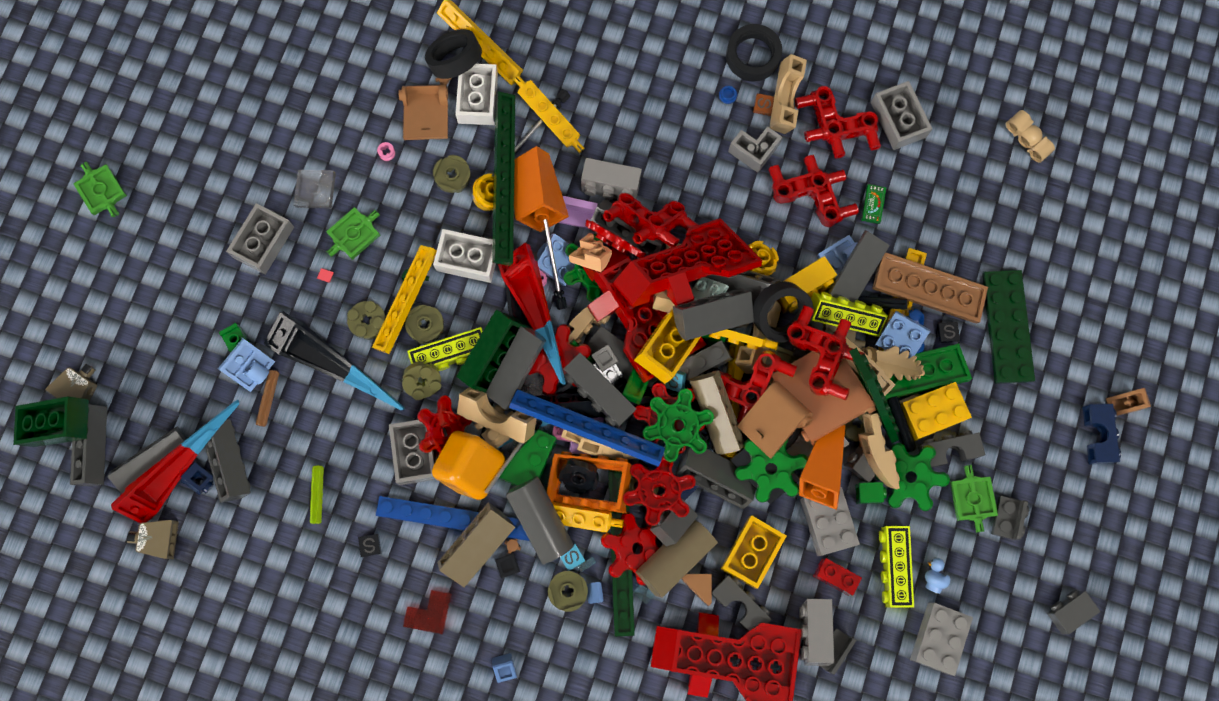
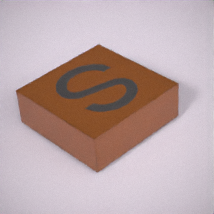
[753,93,774,116]

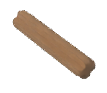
[256,370,279,427]

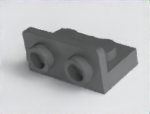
[991,496,1029,540]

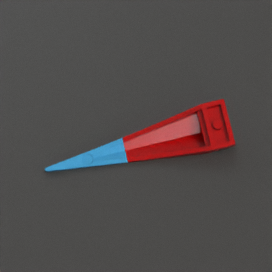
[498,243,566,385]
[111,400,239,523]

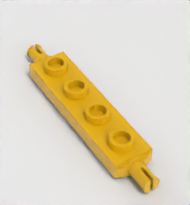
[513,75,585,153]
[709,329,778,350]
[552,502,624,533]

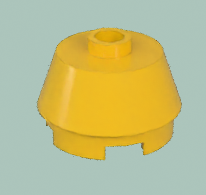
[473,174,494,211]
[748,241,779,276]

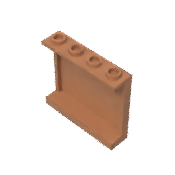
[771,345,876,446]

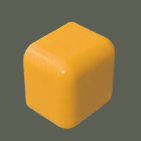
[432,431,505,500]

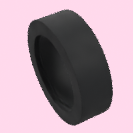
[726,24,782,81]
[425,29,482,79]
[753,281,813,342]

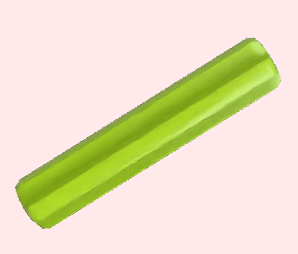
[310,465,324,524]

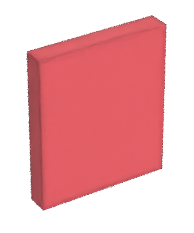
[317,268,334,283]

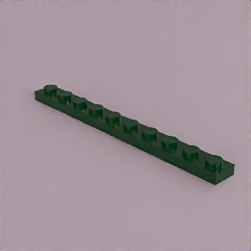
[492,91,516,266]
[608,459,635,637]

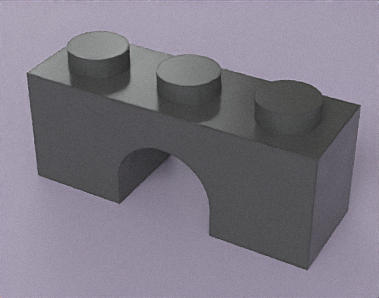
[678,340,733,384]
[918,430,986,468]
[712,576,772,631]

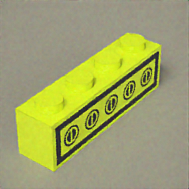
[811,292,888,336]
[407,327,483,371]
[879,526,914,608]

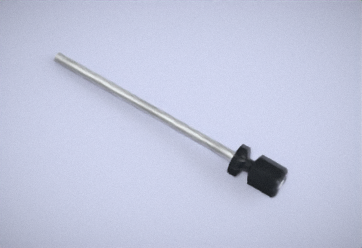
[515,89,570,153]
[543,219,567,310]
[484,421,542,494]

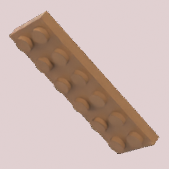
[872,253,988,324]

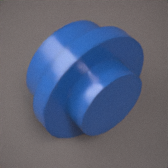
[719,86,737,104]

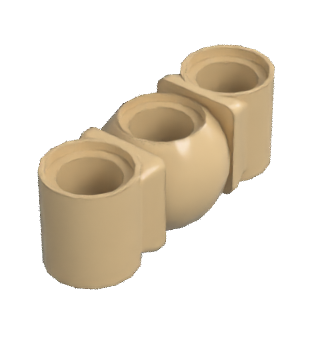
[1006,110,1055,163]

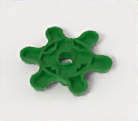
[563,234,602,302]
[643,389,714,462]
[735,438,808,503]
[875,443,950,511]

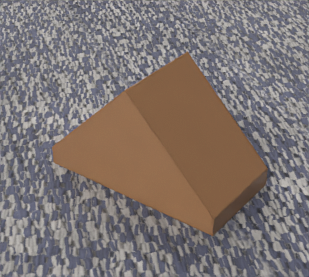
[1106,388,1151,416]
[681,574,712,606]

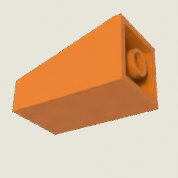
[514,146,569,232]
[799,425,845,510]

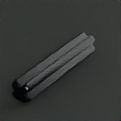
[858,296,908,310]
[887,396,916,452]

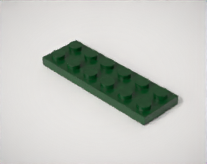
[982,270,1035,384]
[849,348,899,443]

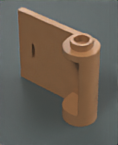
[399,84,448,140]
[737,382,813,459]

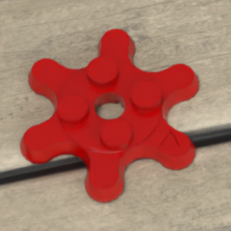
[585,220,646,258]
[528,324,591,395]
[633,383,705,454]
[417,395,472,454]
[623,456,696,526]
[601,512,659,585]

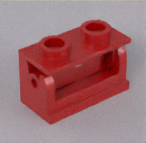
[813,558,862,596]

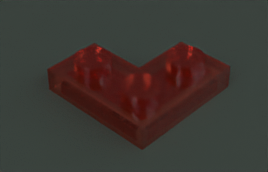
[403,590,452,634]

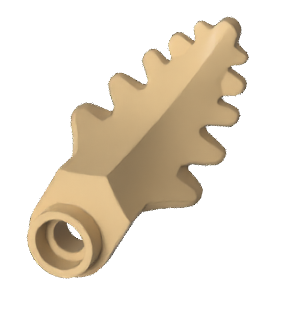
[861,346,925,381]

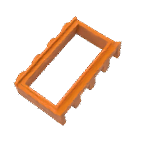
[547,451,632,514]

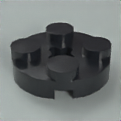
[559,458,599,494]

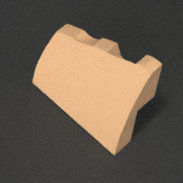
[569,233,612,272]

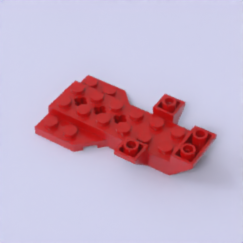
[614,218,762,308]
[582,248,707,383]
[650,612,802,701]

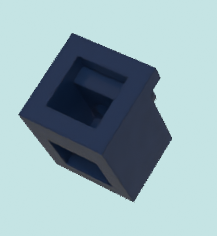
[181,462,214,495]

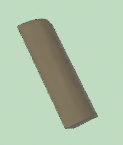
[689,370,745,454]
[437,502,515,587]
[636,520,718,598]

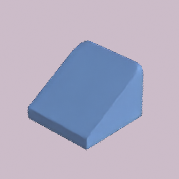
[587,582,604,604]
[492,653,517,683]

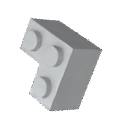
[728,126,782,173]

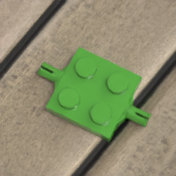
[73,162,127,217]
[326,207,381,260]
[950,465,998,533]

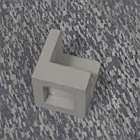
[592,345,620,372]

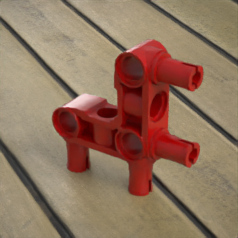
[794,86,881,159]
[769,155,859,227]
[603,193,699,248]
[787,306,865,401]
[713,350,797,423]

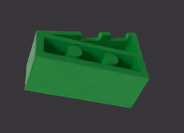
[498,430,557,486]

